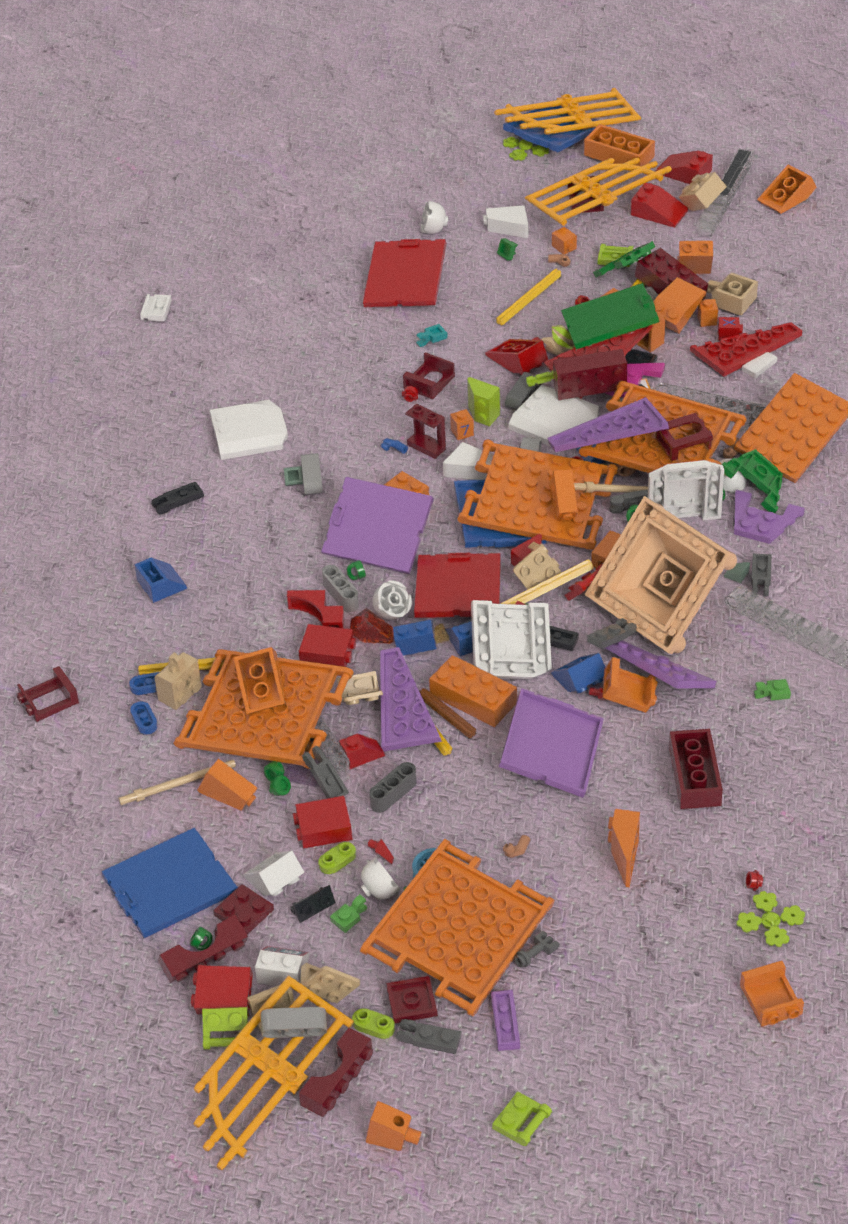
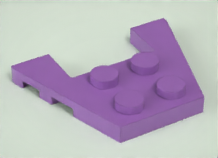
[734,490,805,544]

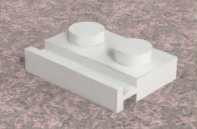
[140,294,172,321]

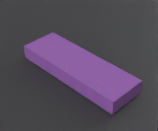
[491,990,520,1051]

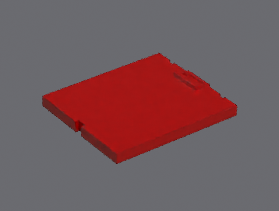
[363,239,447,307]
[414,553,501,618]

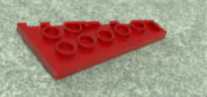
[690,322,803,377]
[543,325,654,399]

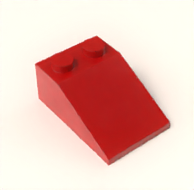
[655,150,713,184]
[631,183,689,228]
[485,339,548,375]

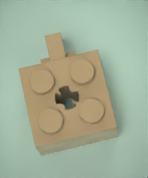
[679,172,727,211]
[707,272,758,316]
[155,652,202,710]

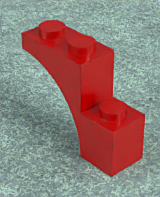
[287,590,344,628]

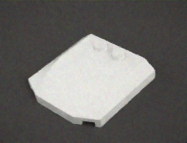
[509,384,599,447]
[209,400,288,460]
[648,460,724,520]
[471,600,552,679]

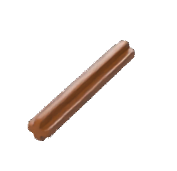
[419,688,476,738]

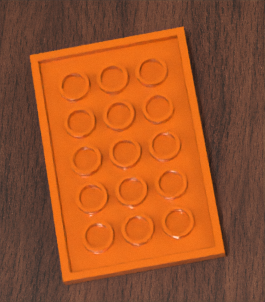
[734,373,848,483]

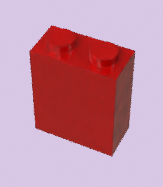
[299,624,357,667]
[292,796,353,849]
[191,965,253,1016]

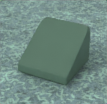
[283,466,303,486]
[724,562,750,583]

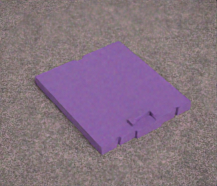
[321,477,434,574]
[499,688,604,798]

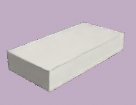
[742,352,778,378]

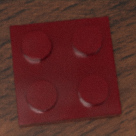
[213,884,274,935]
[386,976,438,1024]

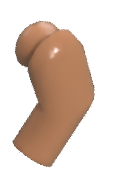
[548,254,571,267]
[723,437,739,459]
[503,835,531,858]

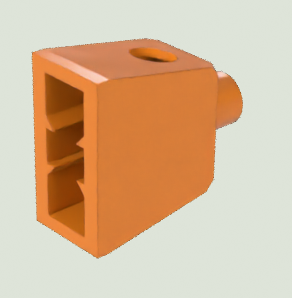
[366,1101,422,1151]

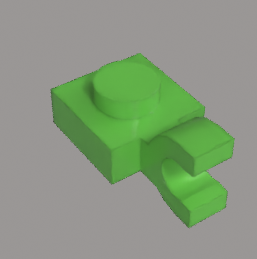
[754,679,791,700]
[330,894,367,933]

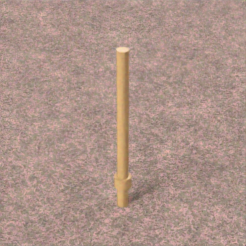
[574,481,648,493]
[118,759,236,805]

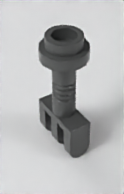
[514,931,560,968]

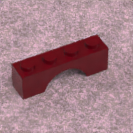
[158,915,248,983]
[299,1027,373,1117]

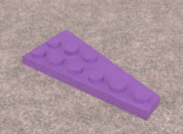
[380,647,442,751]

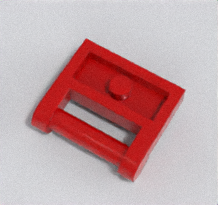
[564,564,603,601]

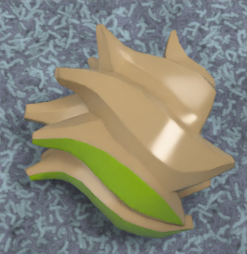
[542,325,575,355]

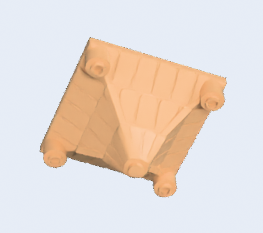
[585,496,737,654]

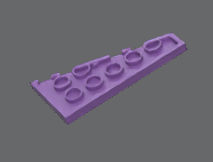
[547,398,669,452]
[605,641,717,688]

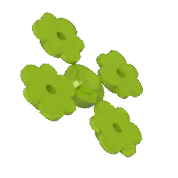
[503,137,549,161]
[737,891,805,947]

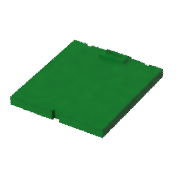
[561,283,660,350]

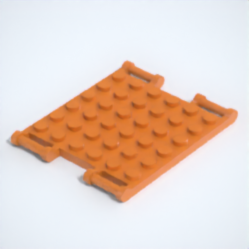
[579,381,747,473]
[457,439,618,549]
[174,649,354,769]
[360,839,555,1017]

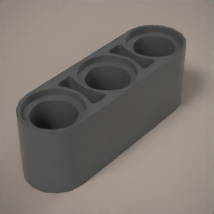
[505,372,541,410]
[369,762,417,813]

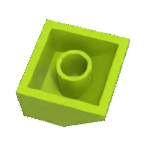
[467,377,500,427]

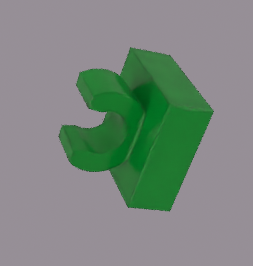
[497,238,518,261]

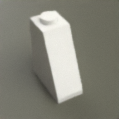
[483,205,528,238]
[443,442,494,480]

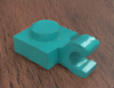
[416,324,448,347]

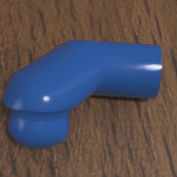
[380,438,408,454]

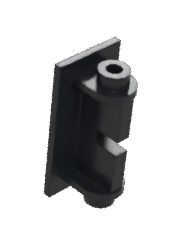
[290,885,336,923]

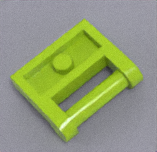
[597,243,634,267]
[202,1007,248,1050]
[492,1091,552,1146]

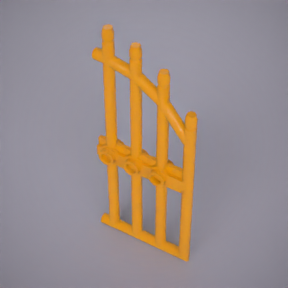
[494,88,641,135]
[525,158,672,226]
[193,975,354,1170]

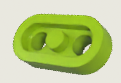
[318,842,356,874]
[352,1008,395,1039]

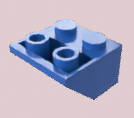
[134,557,187,603]

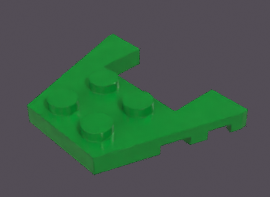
[593,241,656,278]
[722,449,783,513]

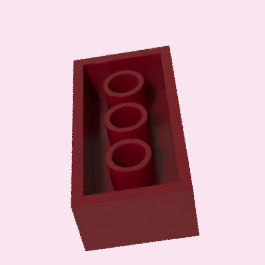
[634,247,709,300]
[553,349,627,401]
[669,728,723,809]

